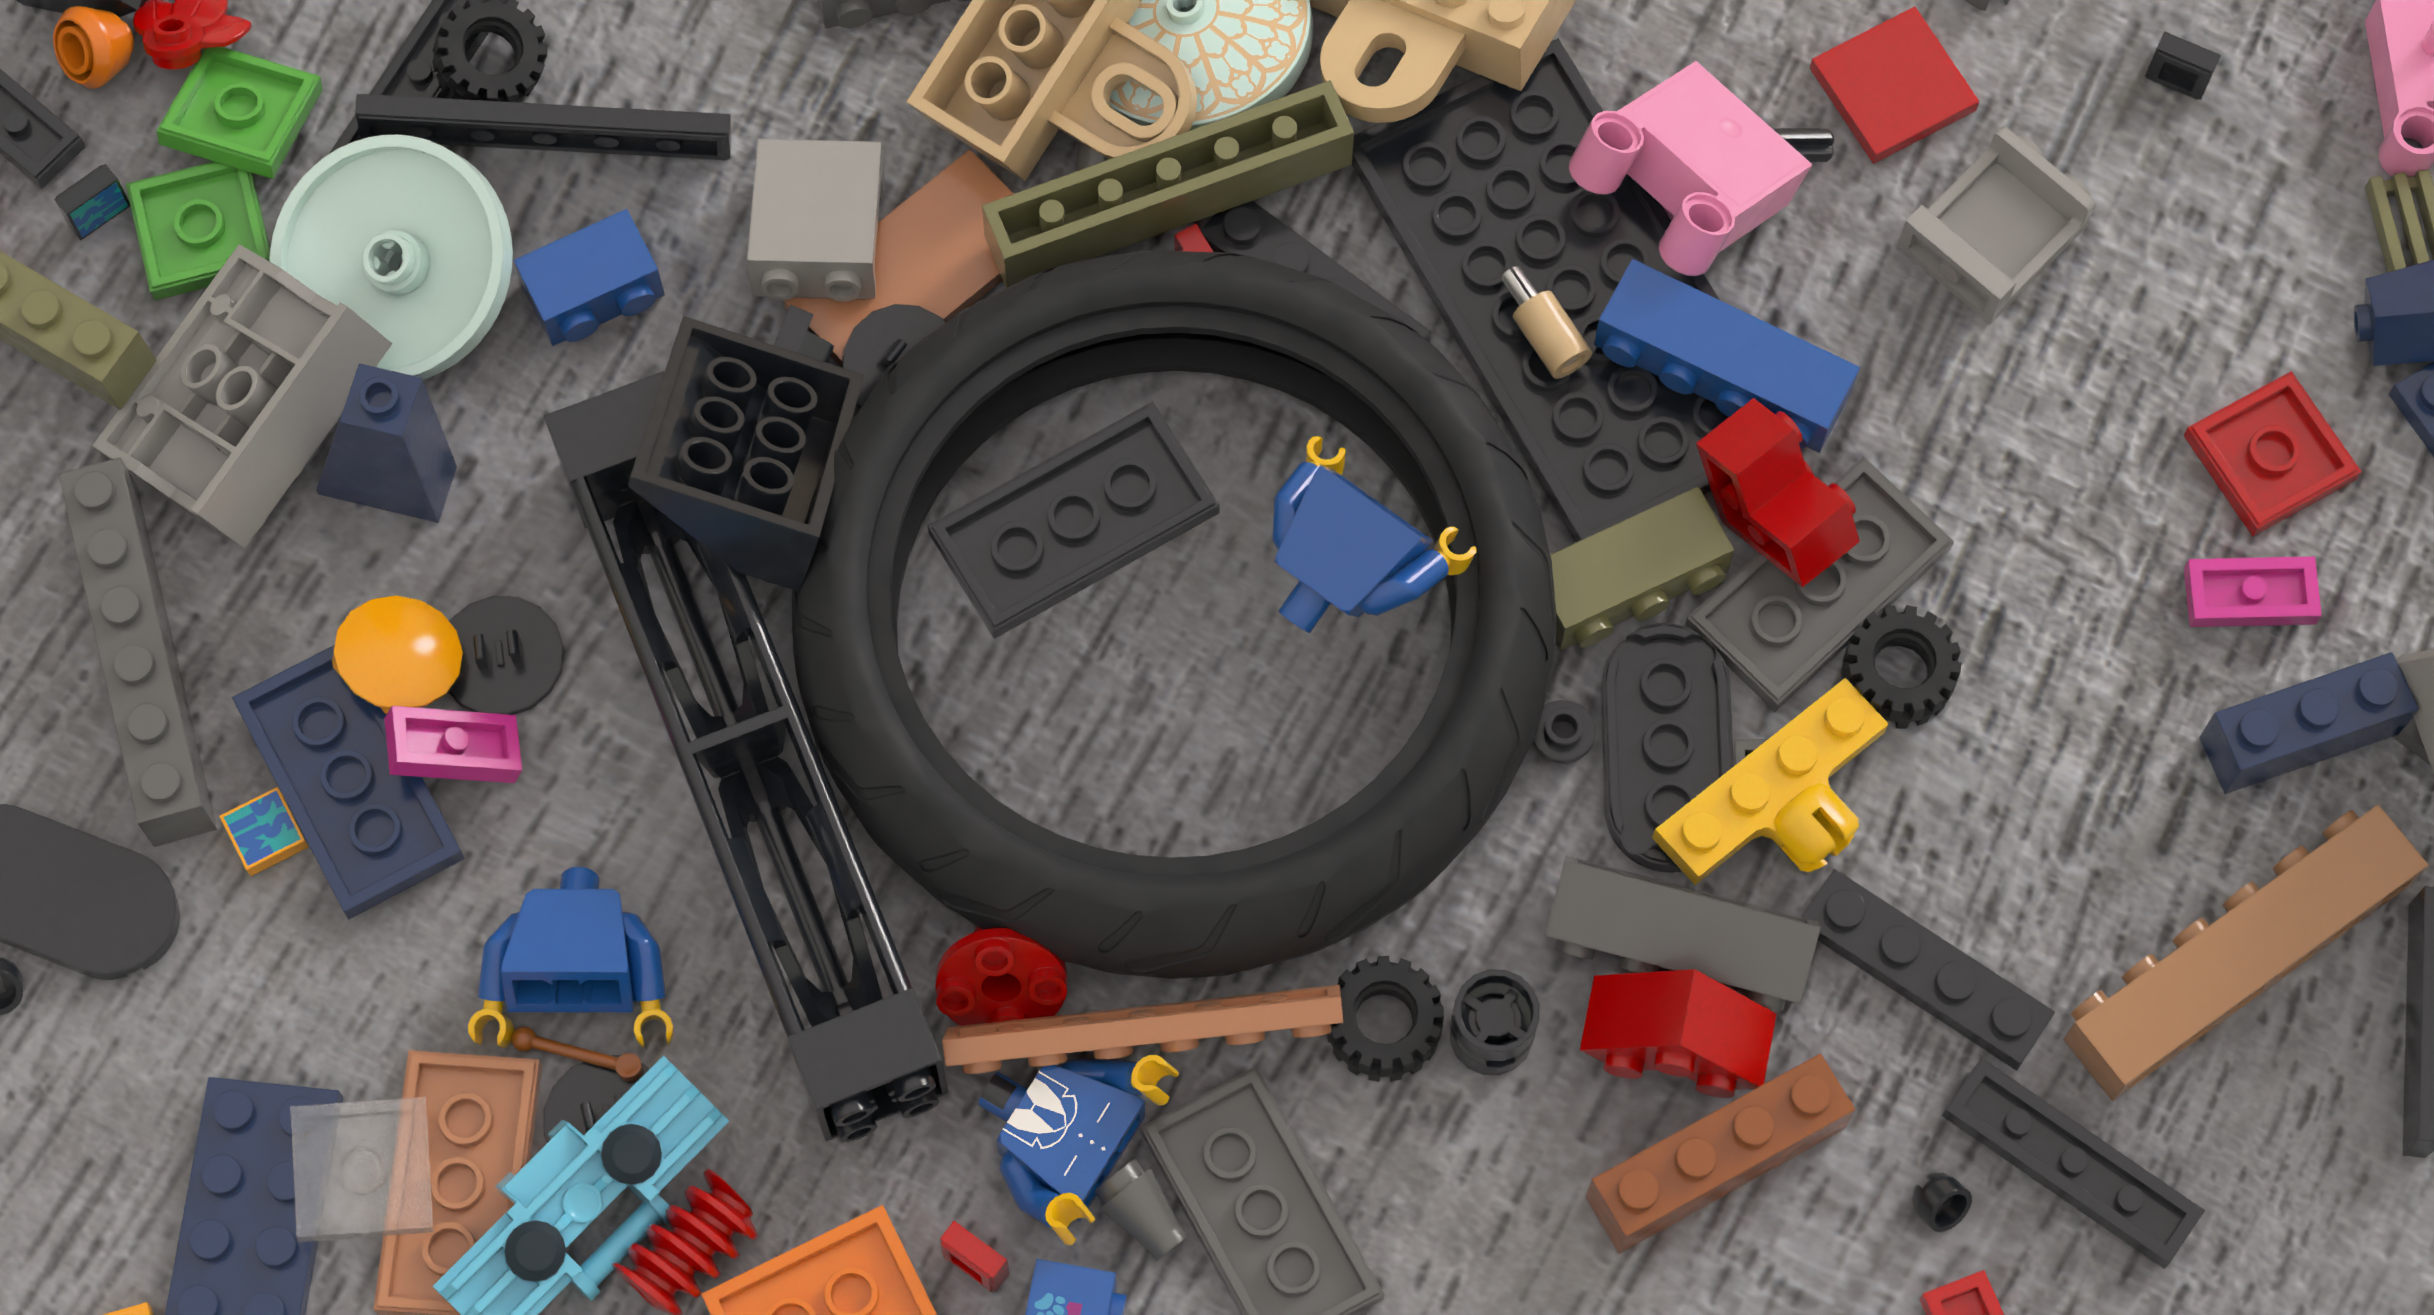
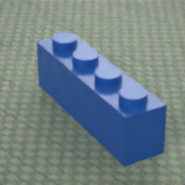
[1594,259,1860,453]

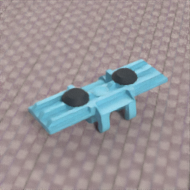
[432,1055,729,1315]

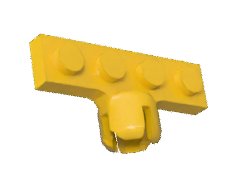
[1652,678,1889,885]

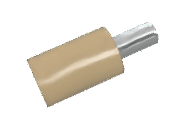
[1502,266,1593,379]

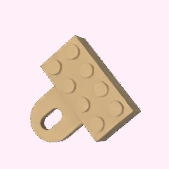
[906,0,1197,181]
[1310,0,1576,123]

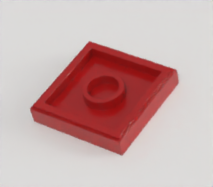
[1809,6,1980,164]
[2183,371,2362,537]

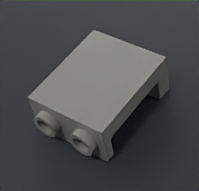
[1897,126,2096,325]
[747,139,885,302]

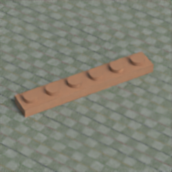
[942,985,1343,1074]

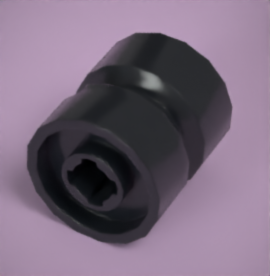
[1450,969,1540,1075]

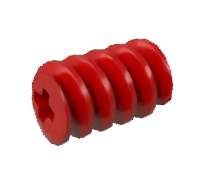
[611,1168,759,1315]

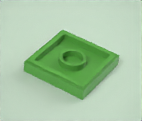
[156,47,323,179]
[126,162,271,301]

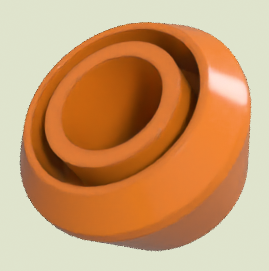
[53,6,134,89]

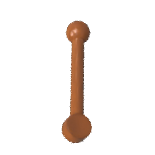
[511,1026,643,1082]

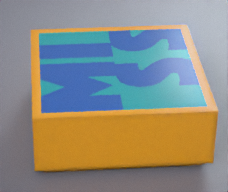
[219,787,309,877]

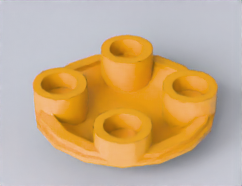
[332,595,463,714]

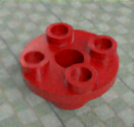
[935,927,1068,1026]

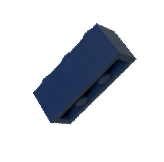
[2199,652,2419,794]

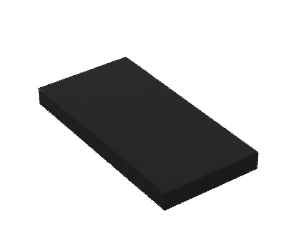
[927,401,1220,639]

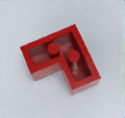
[1696,398,1860,587]
[1579,969,1777,1098]

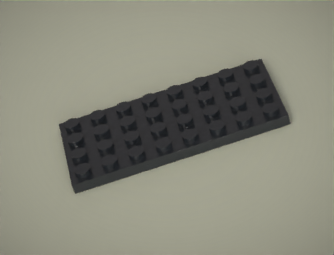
[1352,38,1729,543]

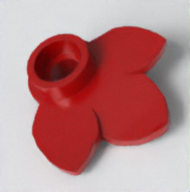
[133,0,252,70]

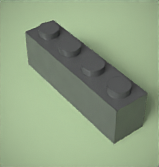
[1545,856,1821,1010]

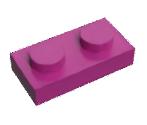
[2184,556,2322,627]
[384,706,522,783]

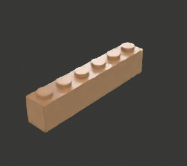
[2063,804,2429,1102]

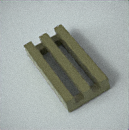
[2365,169,2434,272]

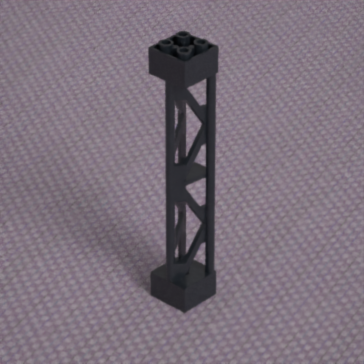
[544,371,949,1142]

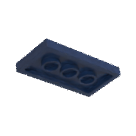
[232,645,465,920]
[165,1077,343,1315]

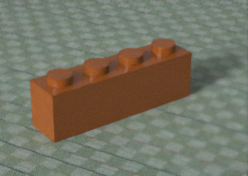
[1586,1053,1856,1254]

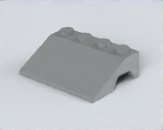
[92,244,392,549]

